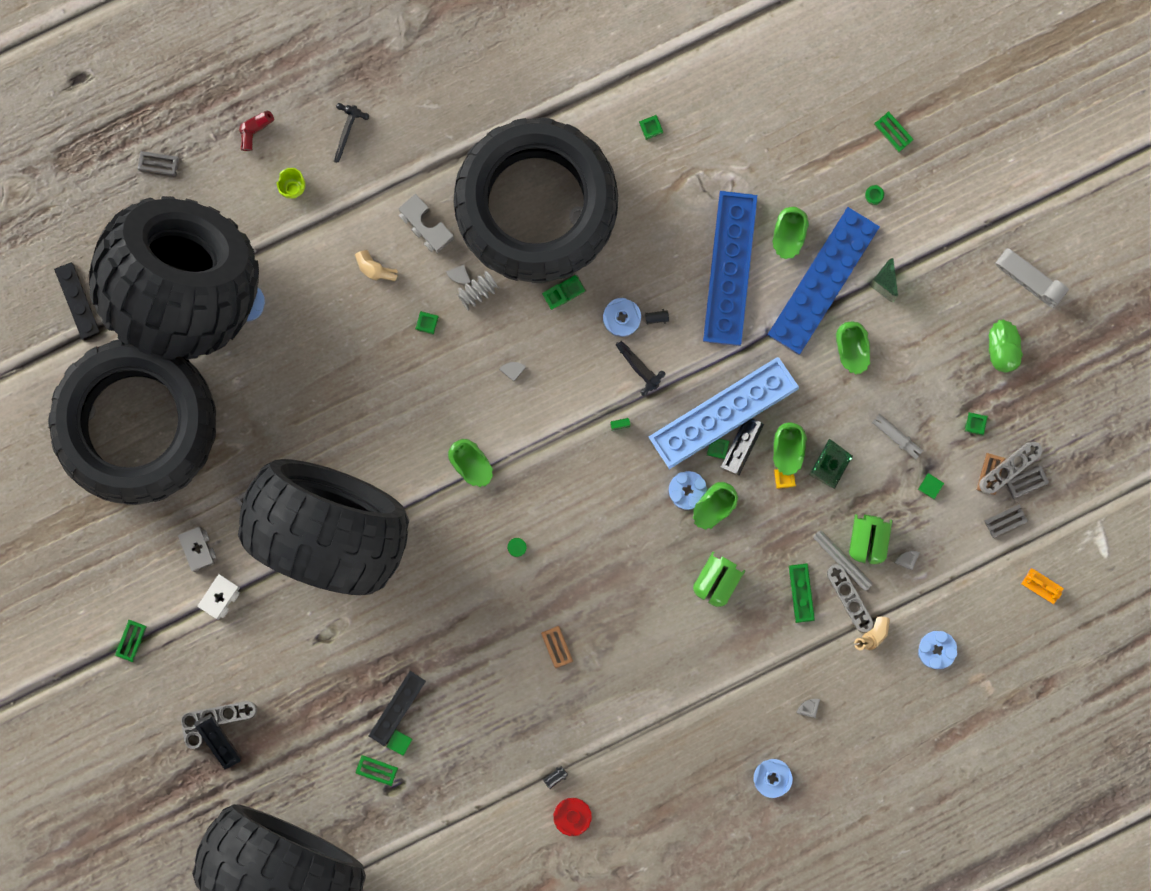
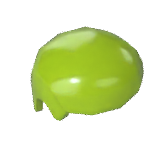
[277,168,306,198]

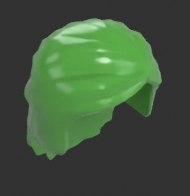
[772,206,809,259]
[989,319,1023,372]
[836,321,870,375]
[773,423,807,476]
[448,439,493,487]
[693,482,738,530]

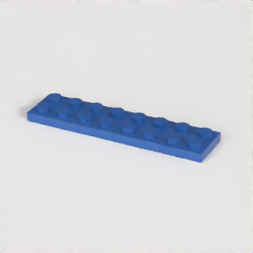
[703,191,758,346]
[767,207,880,355]

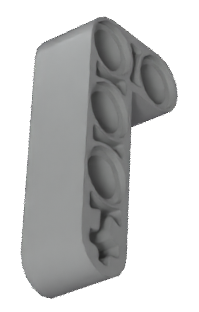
[995,248,1069,308]
[181,701,257,749]

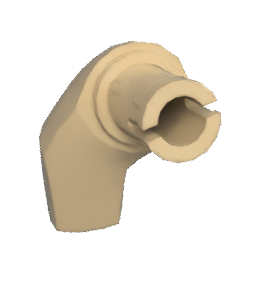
[355,250,398,281]
[854,617,890,650]

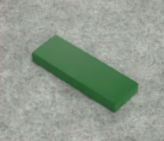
[788,563,815,623]

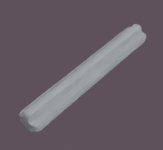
[814,531,872,591]

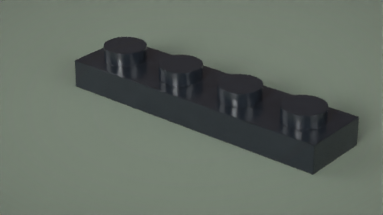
[54,262,100,340]
[368,671,426,746]

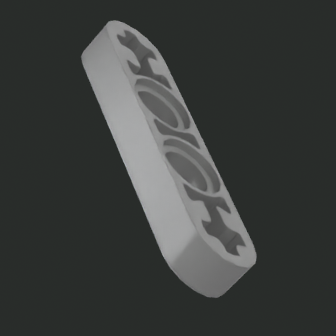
[979,442,1042,493]
[827,564,873,633]

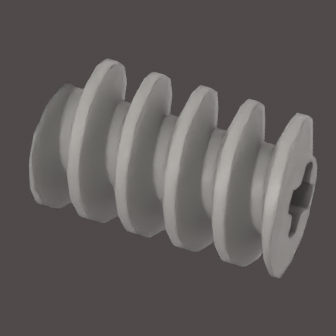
[457,271,499,311]

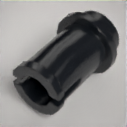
[645,309,669,325]
[543,766,568,789]

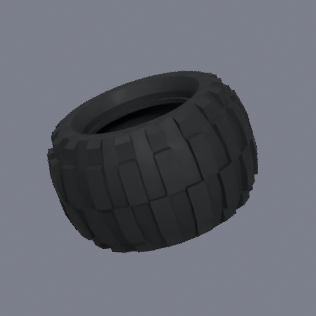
[89,196,259,360]

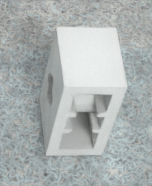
[197,574,240,620]

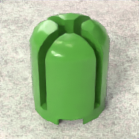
[849,514,893,564]
[693,552,746,607]

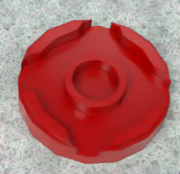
[553,798,592,836]

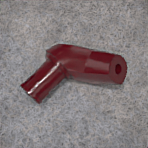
[239,110,274,151]

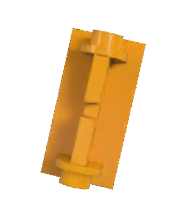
[1021,568,1064,605]

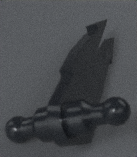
[334,103,369,163]
[615,341,666,396]

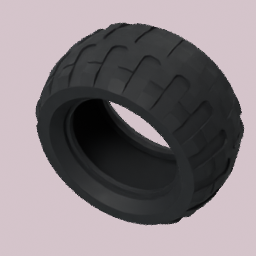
[453,118,619,283]
[48,339,216,505]
[238,459,409,595]
[192,804,366,891]

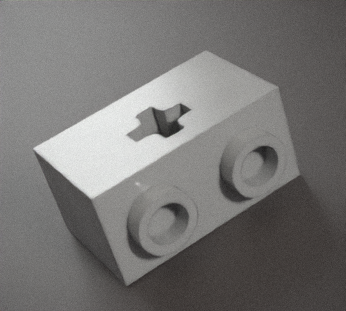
[178,527,216,572]

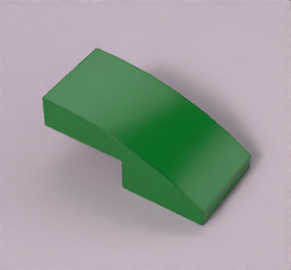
[542,275,586,310]

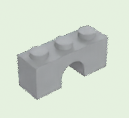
[398,194,454,254]

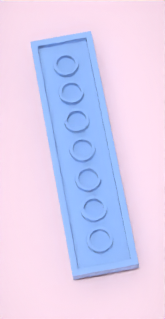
[649,357,799,469]

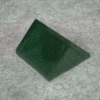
[869,258,898,302]
[809,439,853,489]

